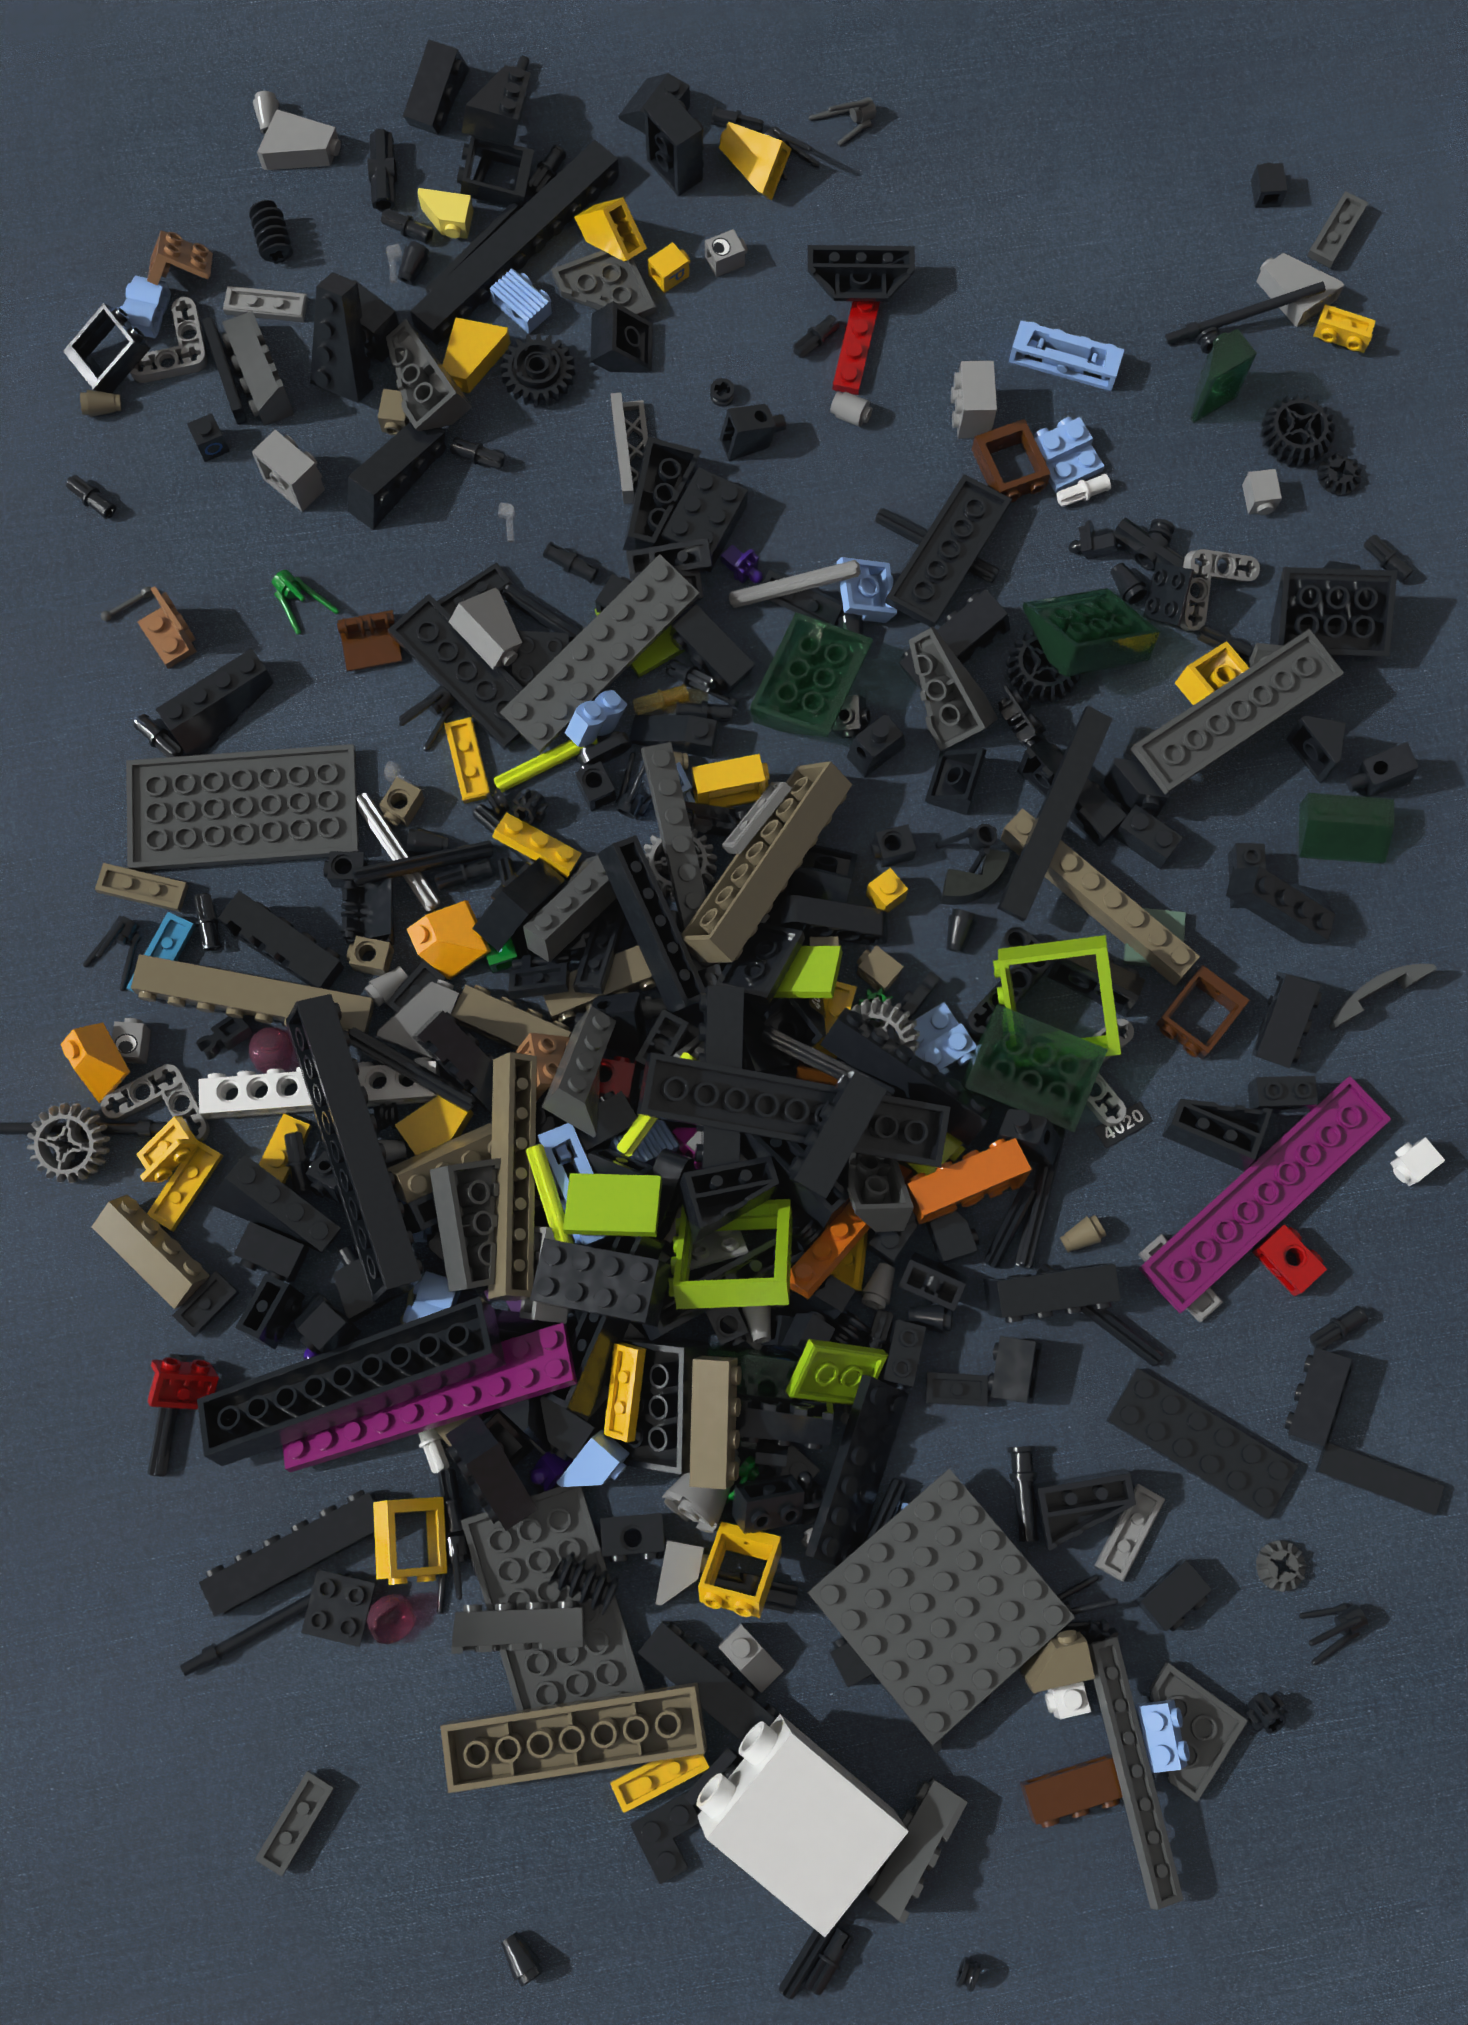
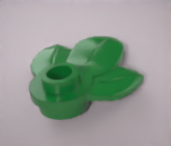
[725,1454,760,1505]

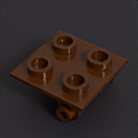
[337,610,402,672]

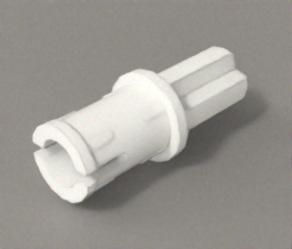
[1056,473,1111,507]
[418,1428,449,1474]

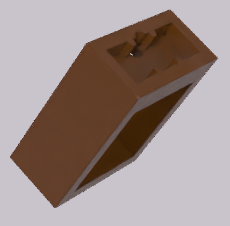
[972,418,1051,503]
[1156,965,1250,1059]

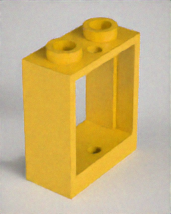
[692,754,770,807]
[373,1497,447,1585]
[698,1521,782,1618]

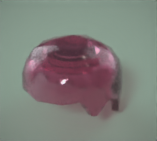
[249,1027,294,1074]
[367,1594,416,1645]

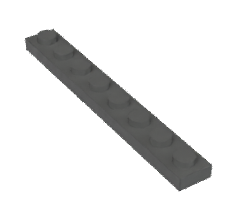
[641,742,721,971]
[1088,1637,1184,1910]

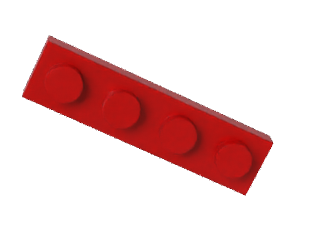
[832,301,880,395]

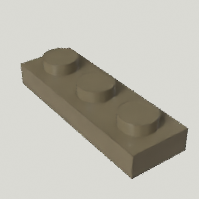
[95,863,189,912]

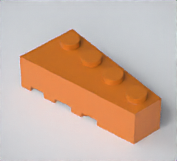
[907,1138,1032,1224]

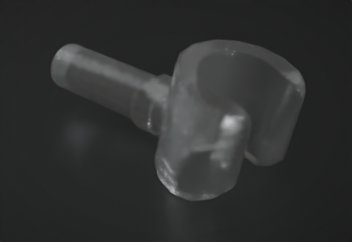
[386,243,403,283]
[498,502,515,542]
[384,761,419,788]

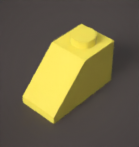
[417,188,473,239]

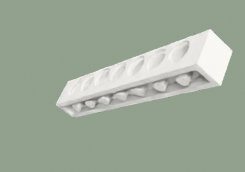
[199,1057,440,1119]

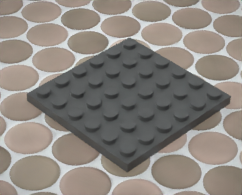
[807,1468,1075,1746]

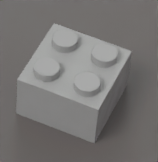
[951,361,997,439]
[252,430,325,512]

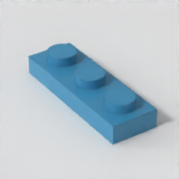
[126,912,196,999]

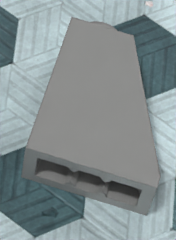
[257,109,341,170]
[1256,253,1344,327]
[449,588,522,669]
[375,979,459,1058]

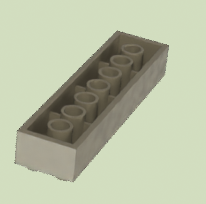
[681,761,852,963]
[440,1682,707,1793]

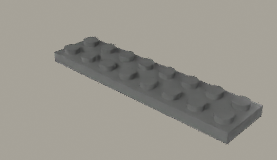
[500,554,700,753]
[1131,629,1344,795]

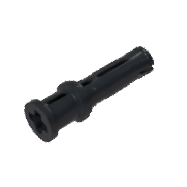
[1007,1446,1039,1542]

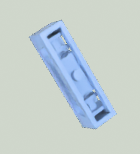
[1009,320,1125,391]
[537,1123,616,1248]

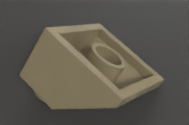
[1019,1630,1095,1693]

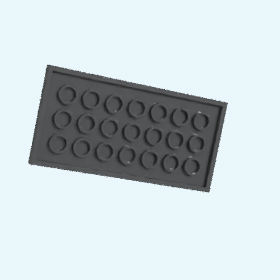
[126,744,359,871]
[461,1486,645,1710]

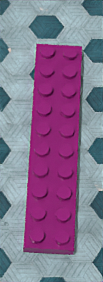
[1138,1076,1391,1314]
[283,1323,577,1473]

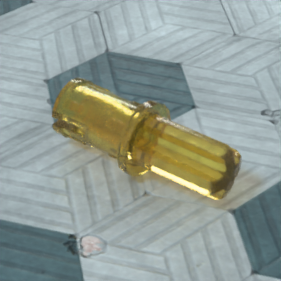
[633,684,690,715]

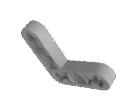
[130,297,208,383]
[1180,549,1260,631]
[1061,1019,1134,1127]
[101,1064,210,1142]

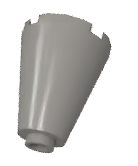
[662,1449,741,1533]

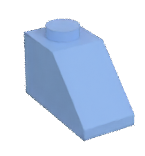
[557,1429,630,1487]

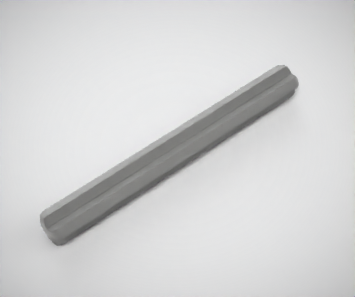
[729,560,861,608]
[356,793,440,912]

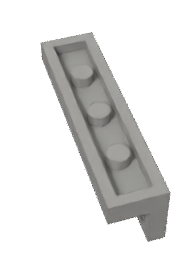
[611,392,648,504]

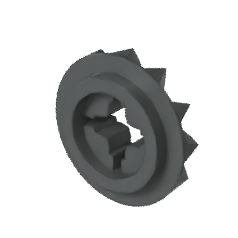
[1256,1541,1307,1592]

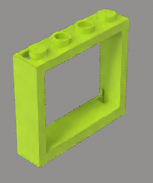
[993,935,1121,1067]
[669,1199,793,1309]

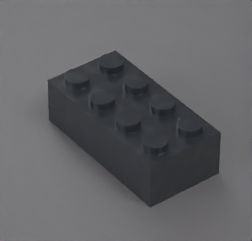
[530,1238,671,1327]

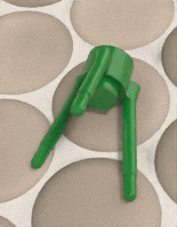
[272,570,339,635]

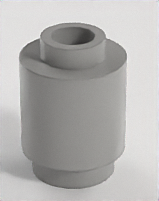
[830,392,872,427]

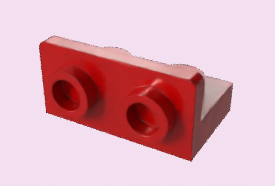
[147,1357,219,1409]

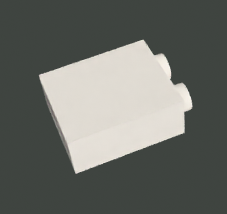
[696,1714,909,1937]

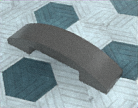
[1329,964,1437,1031]

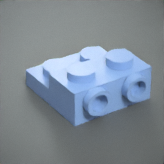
[1033,417,1104,493]
[837,557,897,623]
[895,1002,977,1075]
[1134,1699,1190,1773]

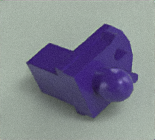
[721,544,763,584]
[530,1451,574,1492]

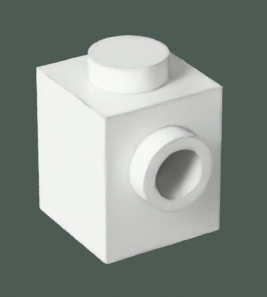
[1390,1137,1445,1186]
[1045,1682,1091,1720]

